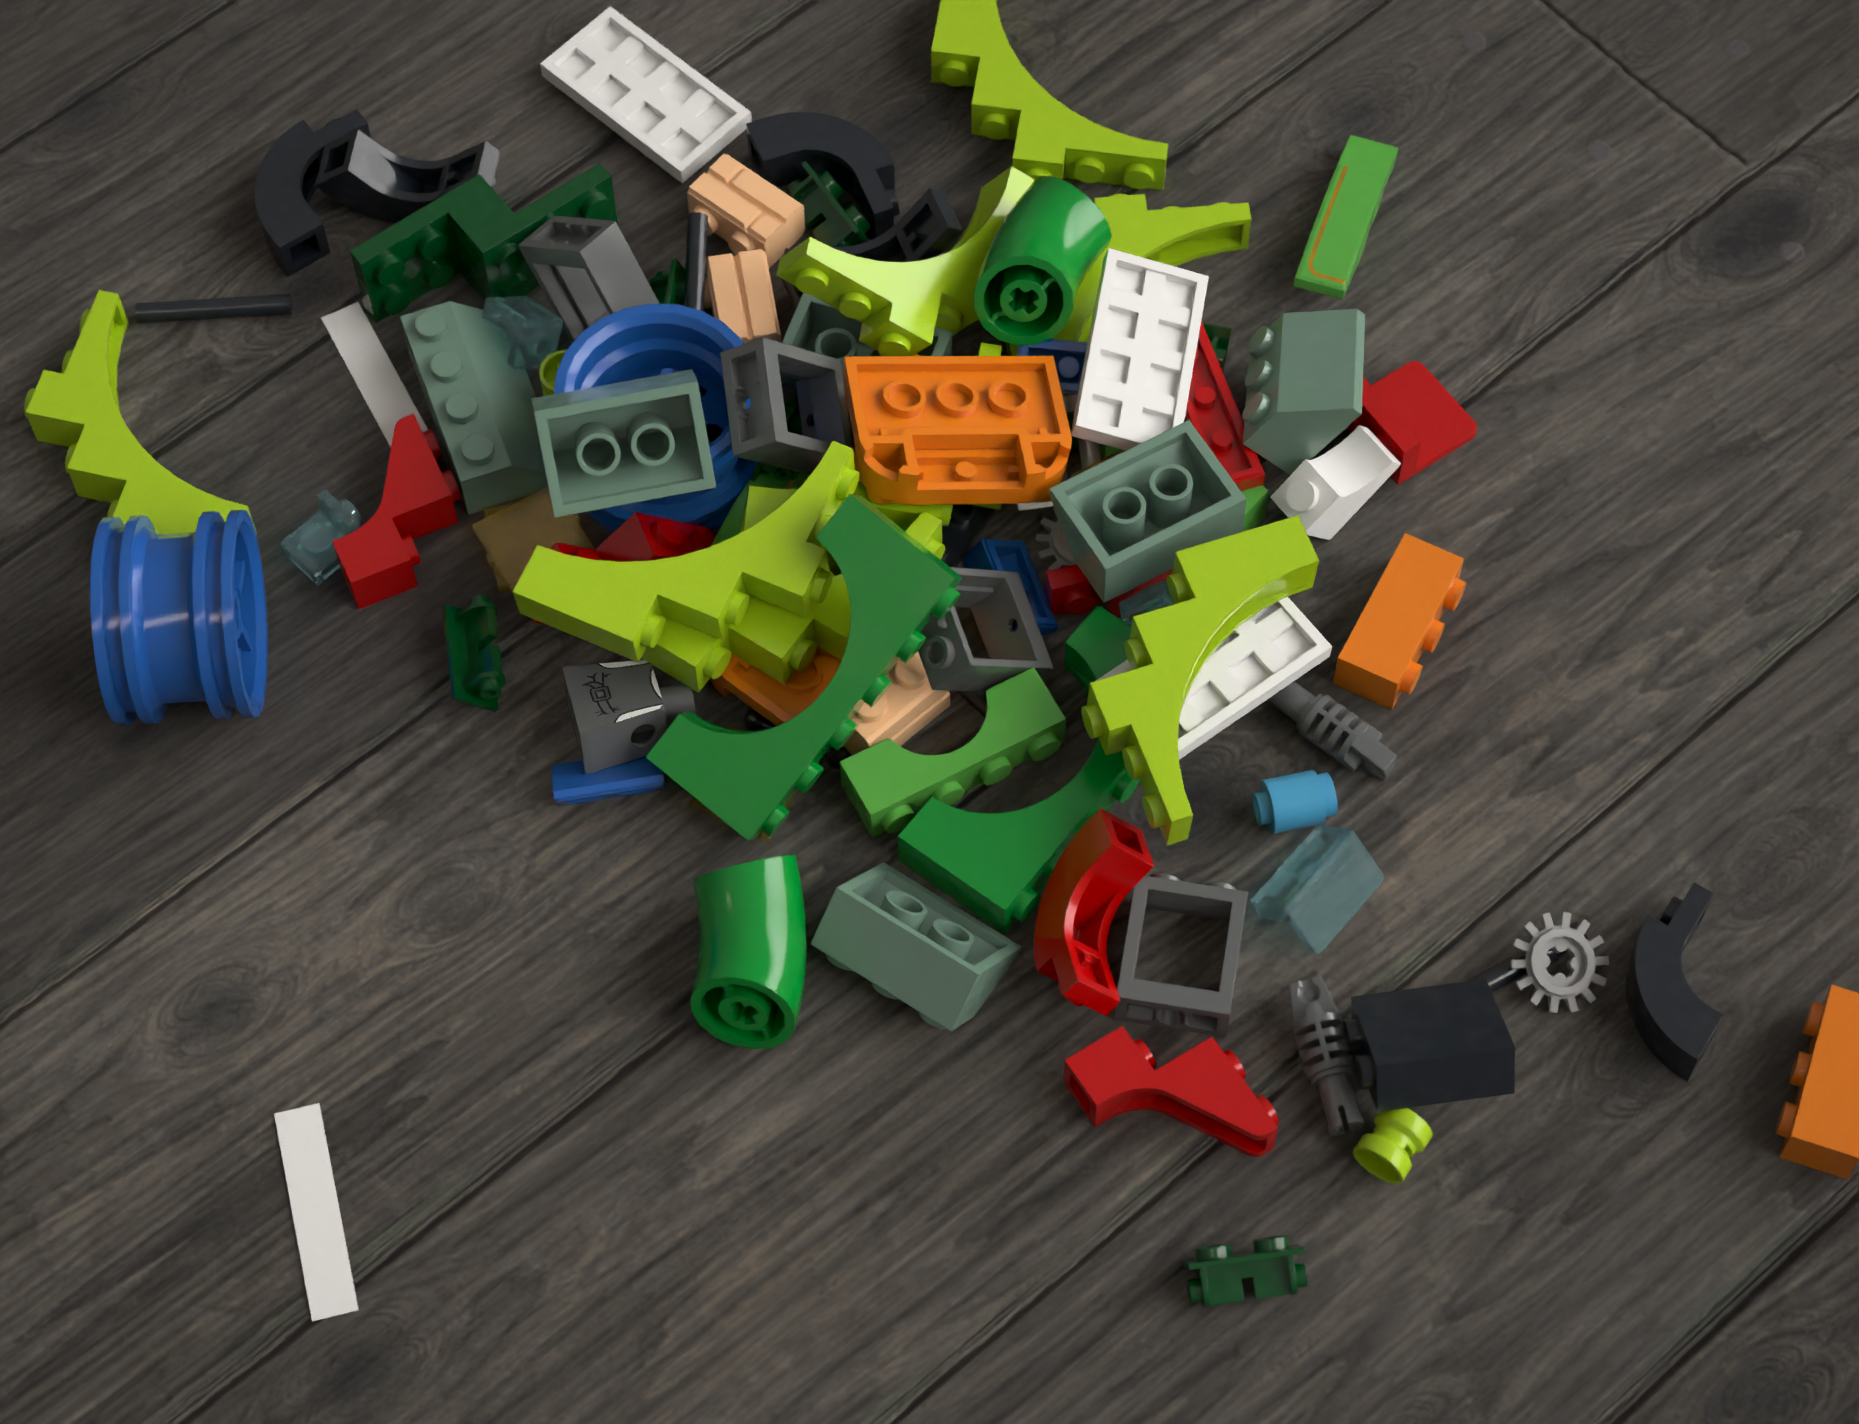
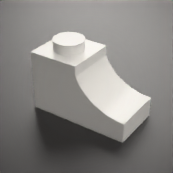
[1270,425,1401,540]

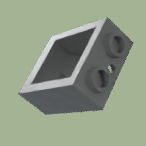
[518,215,660,343]
[720,337,854,475]
[918,567,1054,692]
[1114,873,1248,1037]

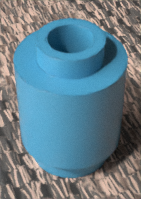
[1252,770,1338,834]

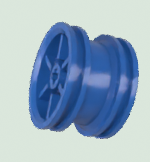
[554,303,757,532]
[90,510,268,725]

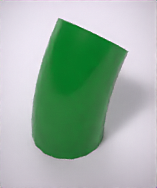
[974,176,1112,345]
[690,855,807,1049]

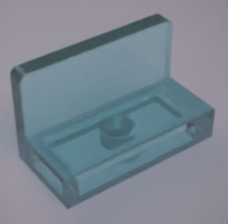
[1250,825,1384,953]

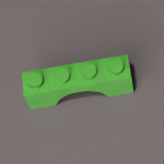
[840,667,1066,838]

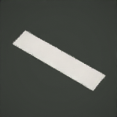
[321,302,428,447]
[274,1103,358,1322]

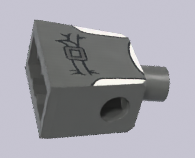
[562,660,695,774]

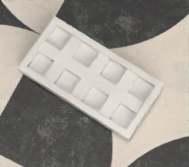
[540,6,752,184]
[1071,248,1209,451]
[1096,597,1332,760]

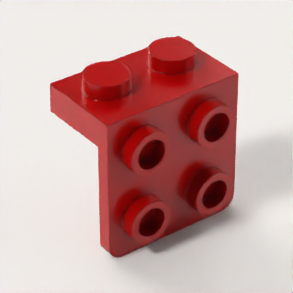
[1347,361,1477,485]

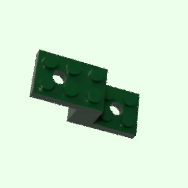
[350,163,619,323]

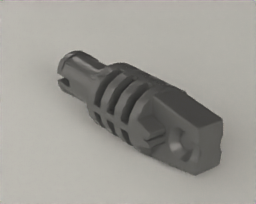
[1266,681,1397,782]
[1289,976,1365,1136]

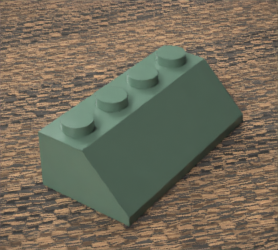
[400,301,549,515]

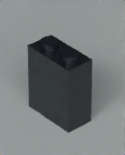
[1343,979,1515,1112]

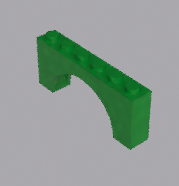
[646,494,963,841]
[898,605,1139,934]

